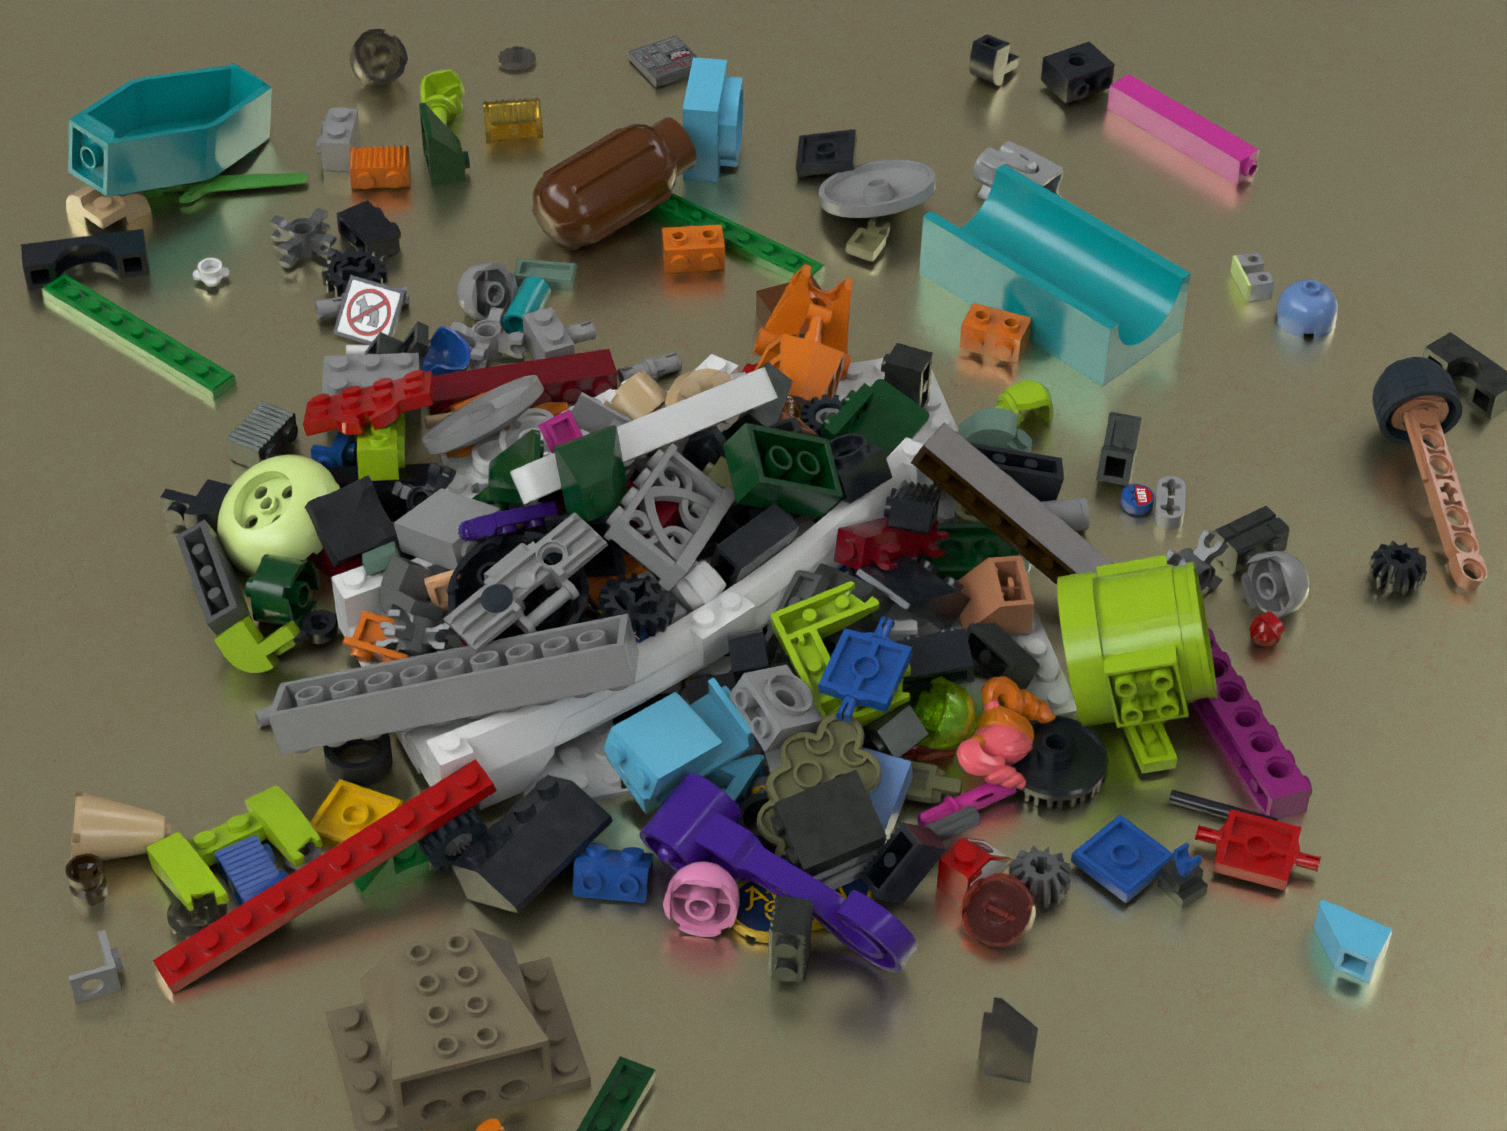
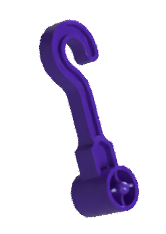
[640,772,918,973]

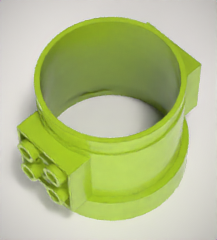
[1057,555,1217,728]

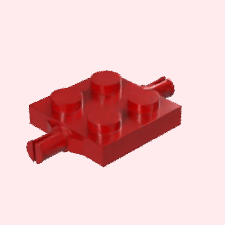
[1195,809,1321,891]

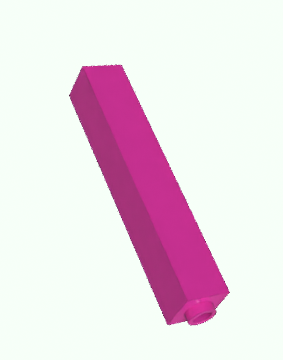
[1107,74,1259,185]

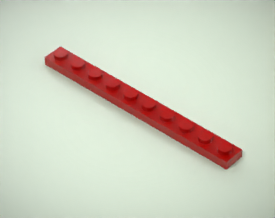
[152,759,497,994]

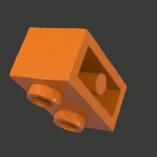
[662,225,725,274]
[960,303,1032,364]

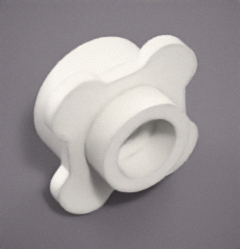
[193,258,230,286]

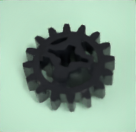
[321,247,388,297]
[597,573,676,638]

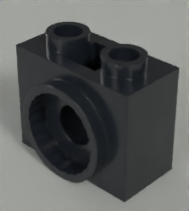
[1041,42,1115,103]
[829,432,893,504]

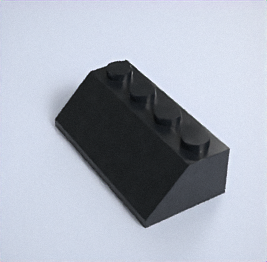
[452,775,613,913]

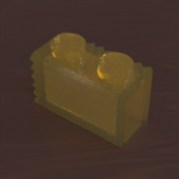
[483,97,543,143]

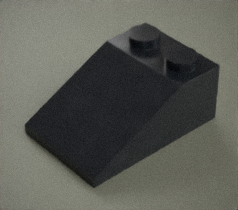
[856,556,971,630]

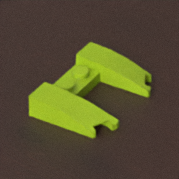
[770,581,911,727]
[145,785,323,911]

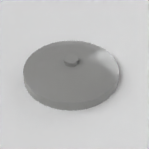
[819,160,937,218]
[422,375,544,454]

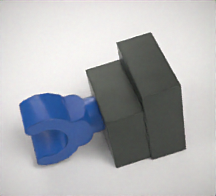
[1157,842,1208,909]

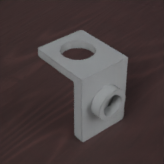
[69,929,124,1003]

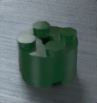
[245,554,320,628]

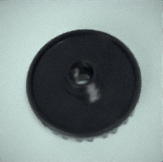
[1011,716,1109,810]

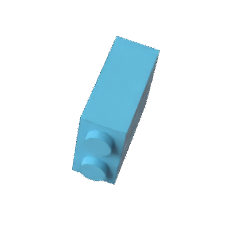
[603,692,723,800]

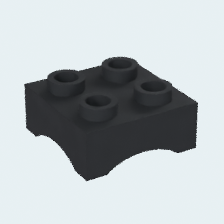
[305,475,397,569]

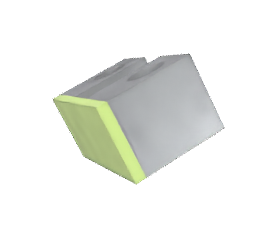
[1230,252,1274,302]

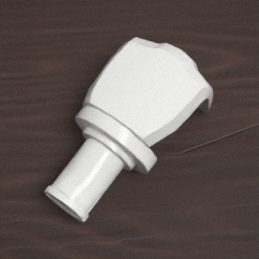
[671,560,726,611]

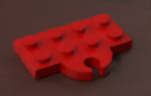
[303,370,435,436]

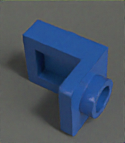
[310,432,357,467]

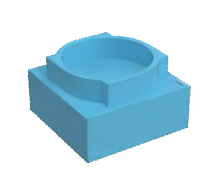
[682,58,744,183]

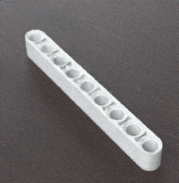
[510,367,778,504]

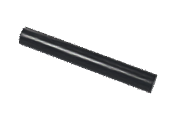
[1168,790,1278,821]

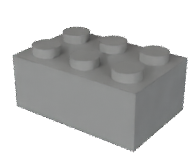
[322,353,421,424]

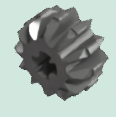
[1009,845,1071,909]

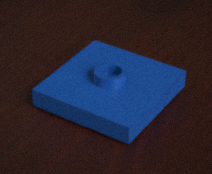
[1071,815,1174,903]

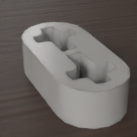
[1154,476,1186,530]

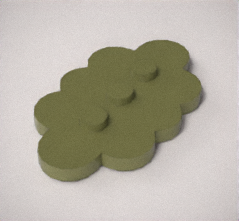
[756,713,882,862]

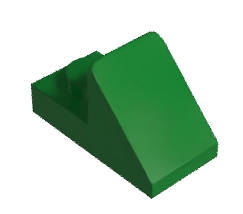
[353,842,430,898]

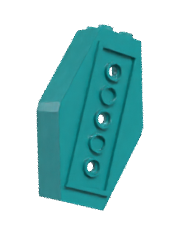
[68,63,272,197]

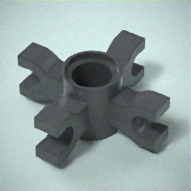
[269,208,338,269]
[1166,529,1229,591]
[375,609,457,657]

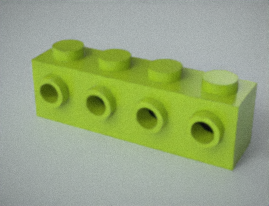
[357,413,405,481]

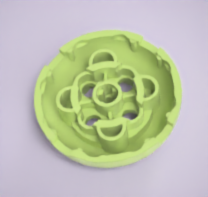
[217,455,340,577]

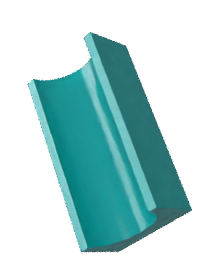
[919,164,1191,387]

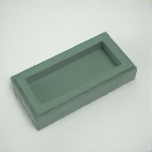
[513,258,577,291]

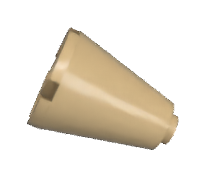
[70,791,171,861]

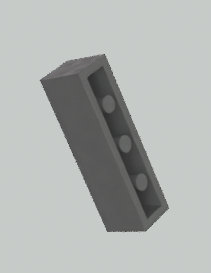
[176,520,253,636]

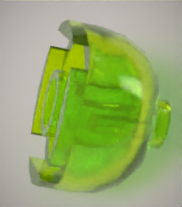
[913,677,977,751]

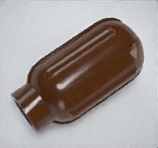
[532,117,697,250]

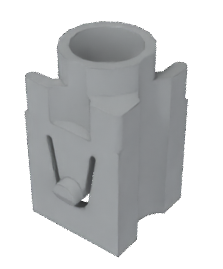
[973,140,1064,200]

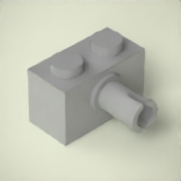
[523,307,596,360]

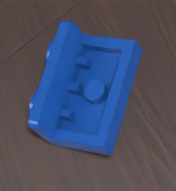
[573,844,654,903]

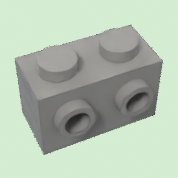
[316,107,361,172]

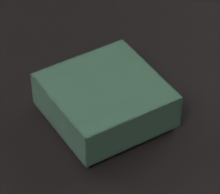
[362,541,400,576]

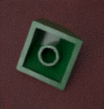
[419,103,470,185]
[553,425,629,522]

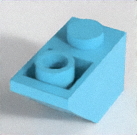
[1314,899,1393,984]

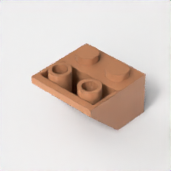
[958,555,1035,634]

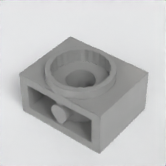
[728,665,823,752]

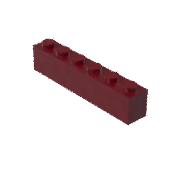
[427,349,618,416]

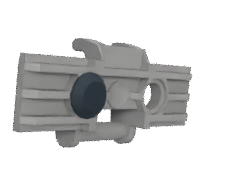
[444,512,608,653]

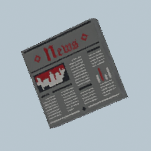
[628,35,699,88]

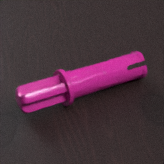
[917,783,1016,826]

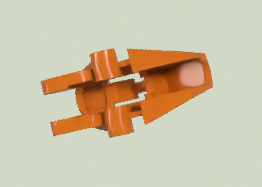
[753,264,853,403]

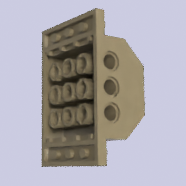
[326,928,591,1131]

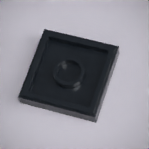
[796,129,857,177]

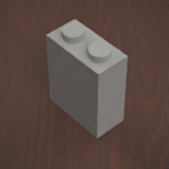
[394,488,507,570]

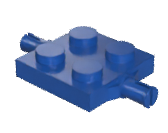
[818,616,913,723]

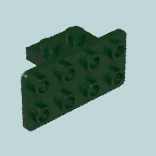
[821,379,929,458]
[472,429,544,511]

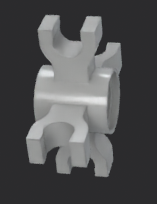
[450,307,526,370]

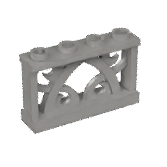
[603,443,735,591]

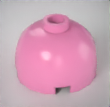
[663,862,740,937]

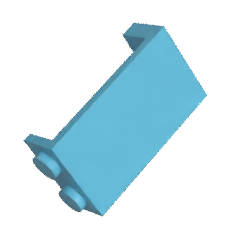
[604,677,755,814]

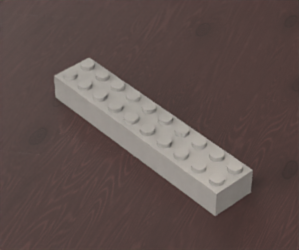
[268,614,639,754]

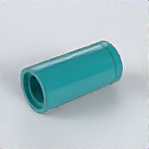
[502,276,551,334]

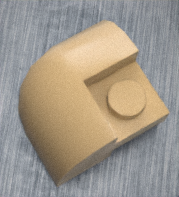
[66,185,151,229]

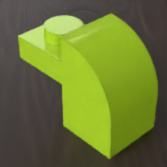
[214,615,301,673]

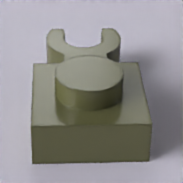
[846,217,890,262]

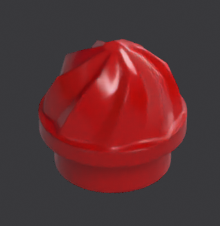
[1249,611,1286,646]

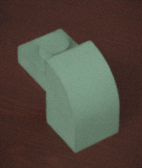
[958,408,1032,453]

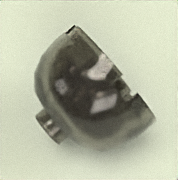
[349,29,408,87]

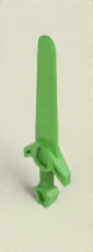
[143,173,308,203]

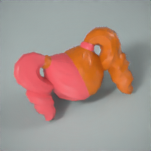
[956,676,1056,790]

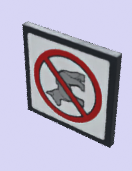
[333,275,407,345]

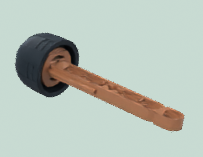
[1372,357,1487,591]

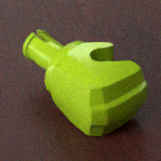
[420,69,465,125]
[991,379,1054,428]

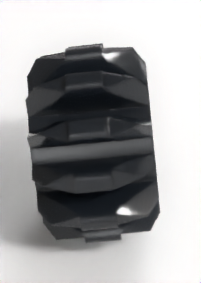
[1369,540,1427,596]

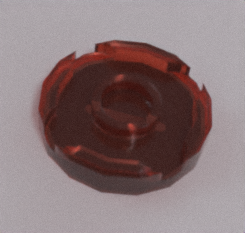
[960,873,1036,949]

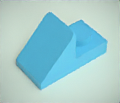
[710,754,765,806]

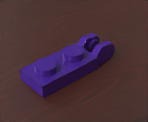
[458,501,558,542]

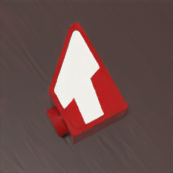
[937,838,1012,906]

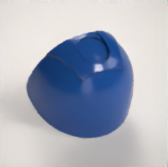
[423,326,471,376]

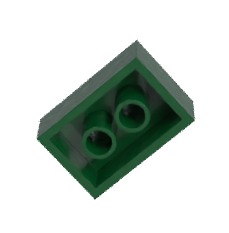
[723,423,843,518]

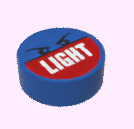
[1121,484,1154,515]

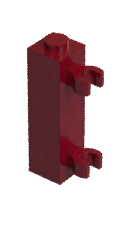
[834,517,949,570]

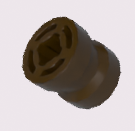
[65,854,108,906]

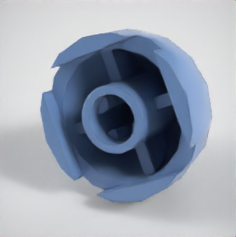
[1276,280,1338,338]

